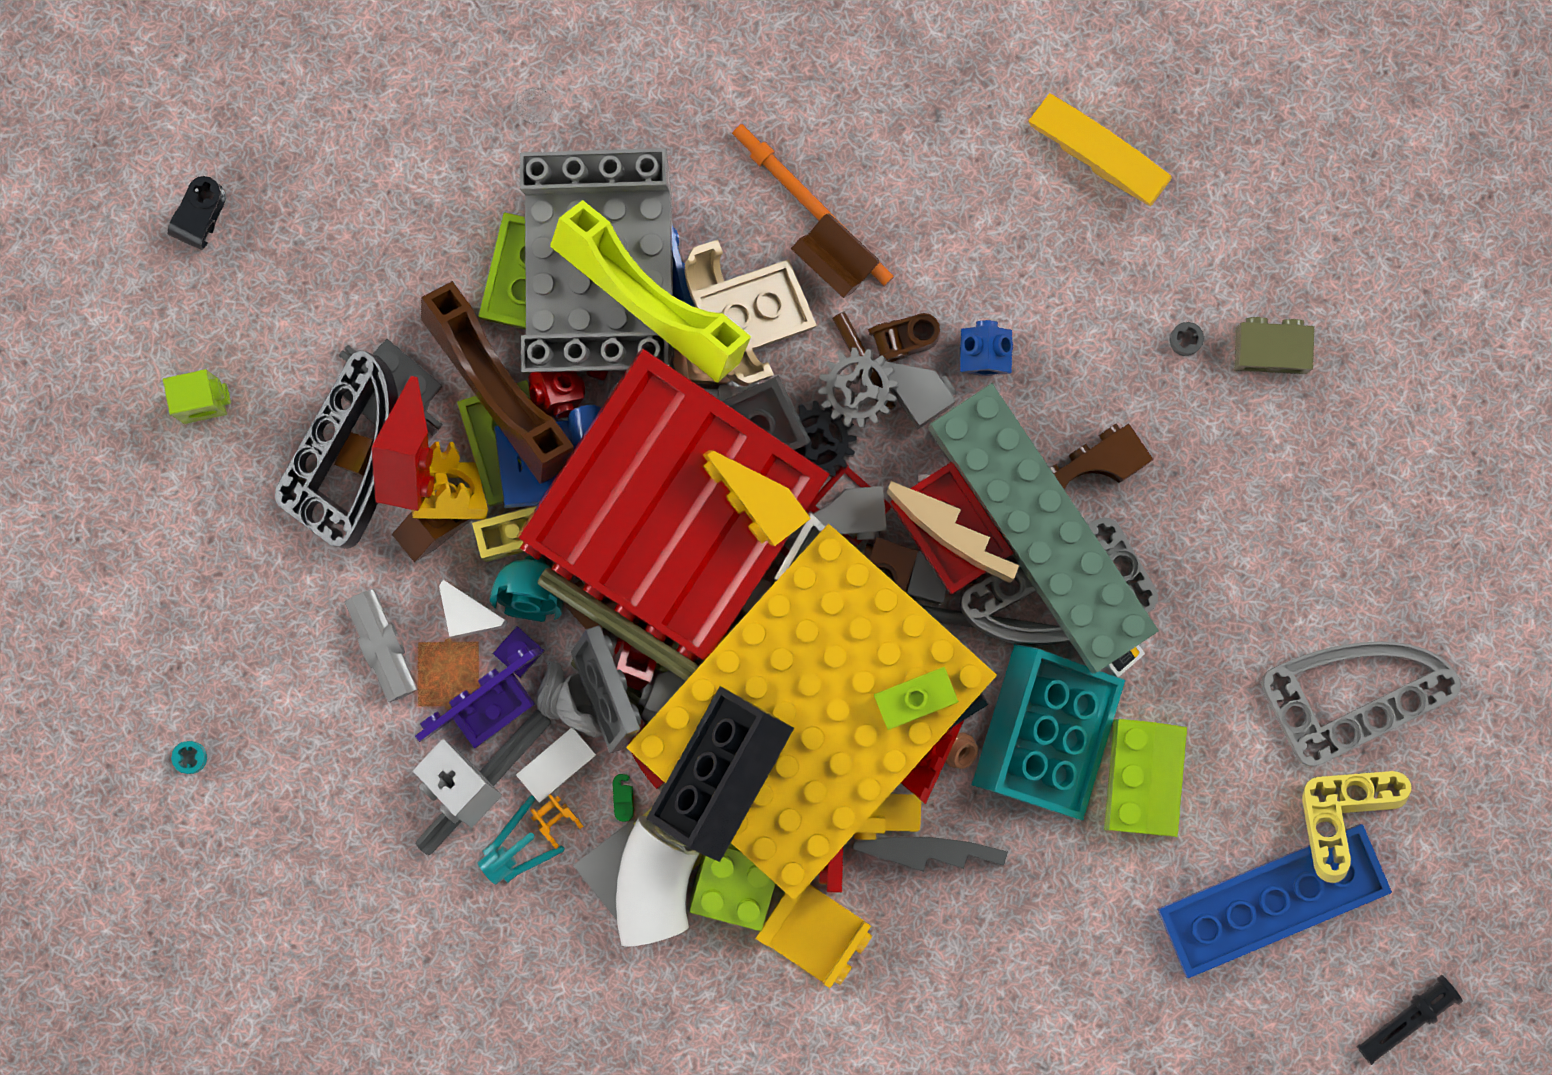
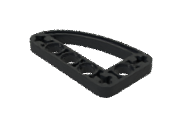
[275,351,398,549]

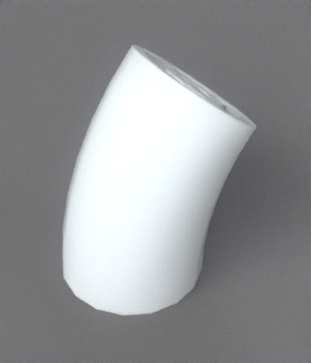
[616,816,699,947]

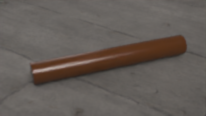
[832,311,896,414]

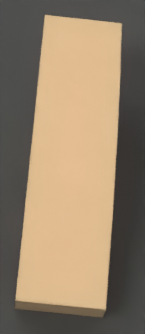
[886,481,1019,583]

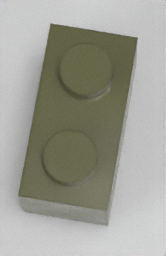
[1234,317,1315,374]

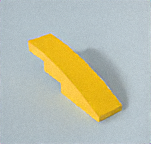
[1028,93,1172,207]

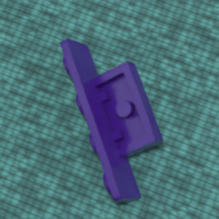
[415,647,542,748]

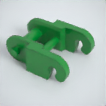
[612,774,634,822]

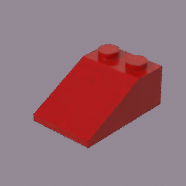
[372,376,435,511]

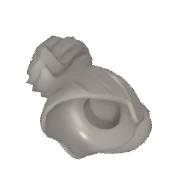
[536,660,603,738]

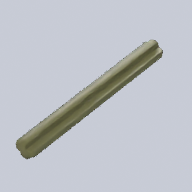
[538,568,699,681]

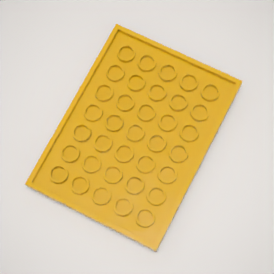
[626,523,997,901]

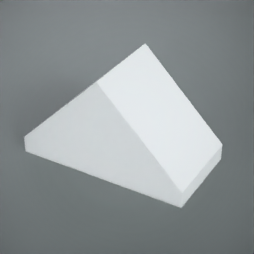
[439,580,507,639]

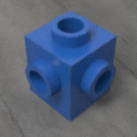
[960,320,1013,376]

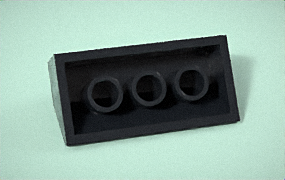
[646,686,794,862]

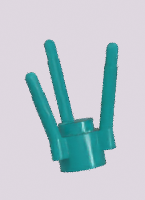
[477,795,565,885]

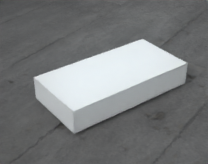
[516,728,596,803]

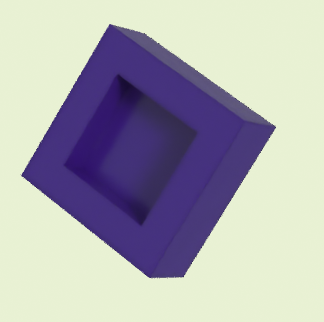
[492,626,545,678]

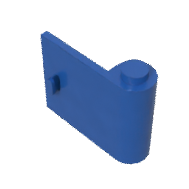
[495,405,601,508]

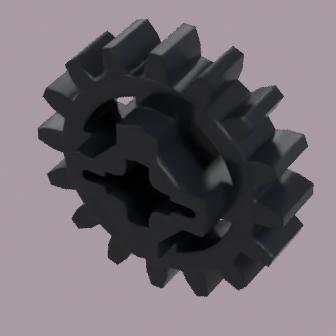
[798,401,857,478]

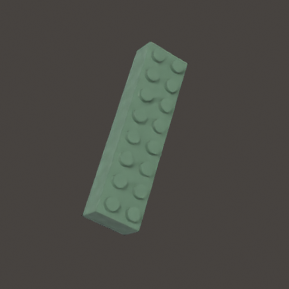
[928,383,1159,673]

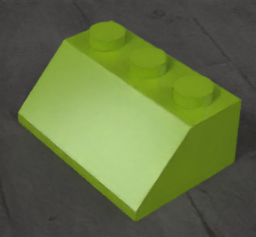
[1104,719,1187,837]

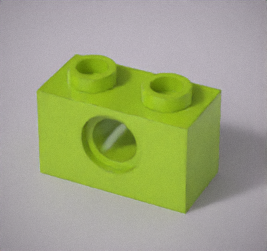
[163,369,231,424]

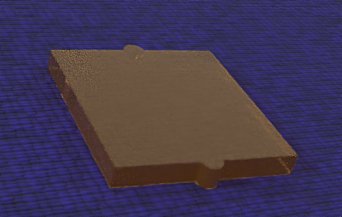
[418,638,479,710]

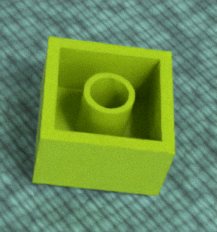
[689,843,775,931]

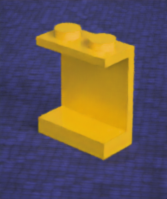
[755,884,873,988]

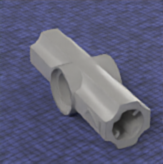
[344,589,418,702]

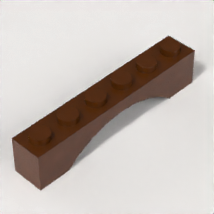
[421,281,574,484]

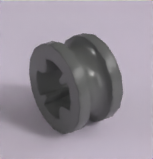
[1169,322,1204,356]

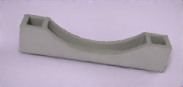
[784,486,887,546]

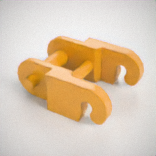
[530,793,584,849]

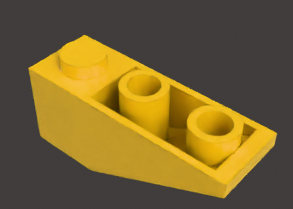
[703,450,811,546]

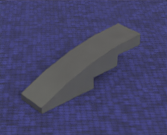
[852,837,1008,872]

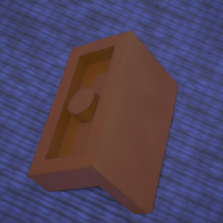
[791,213,879,298]

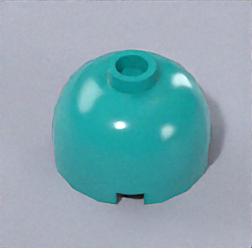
[489,556,564,622]

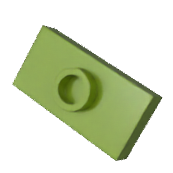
[874,667,959,730]

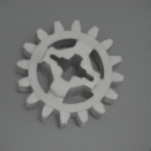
[818,348,899,428]

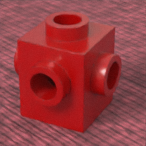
[528,372,585,419]

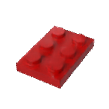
[890,461,1014,595]

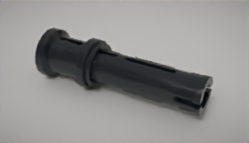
[1356,975,1463,1065]

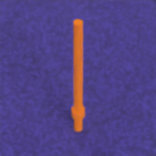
[732,124,894,286]

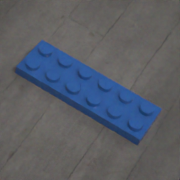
[1157,824,1392,978]

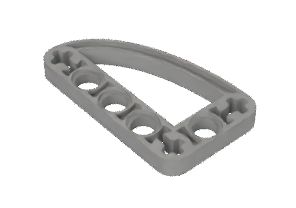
[960,517,1158,646]
[1261,641,1461,766]

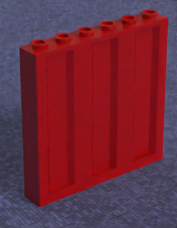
[517,349,830,663]

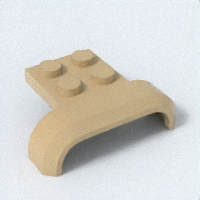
[685,239,817,387]

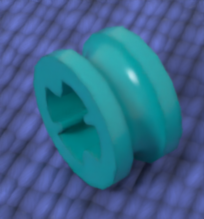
[171,741,207,774]

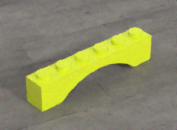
[550,200,751,383]

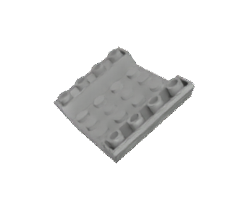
[520,148,673,373]

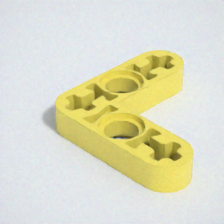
[1302,771,1411,883]

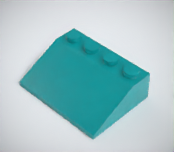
[971,644,1126,821]

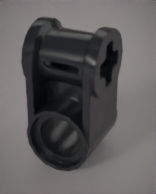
[168,176,226,250]

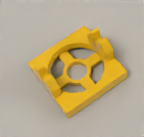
[411,441,488,520]

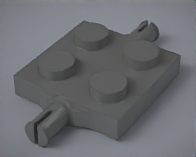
[339,339,443,436]

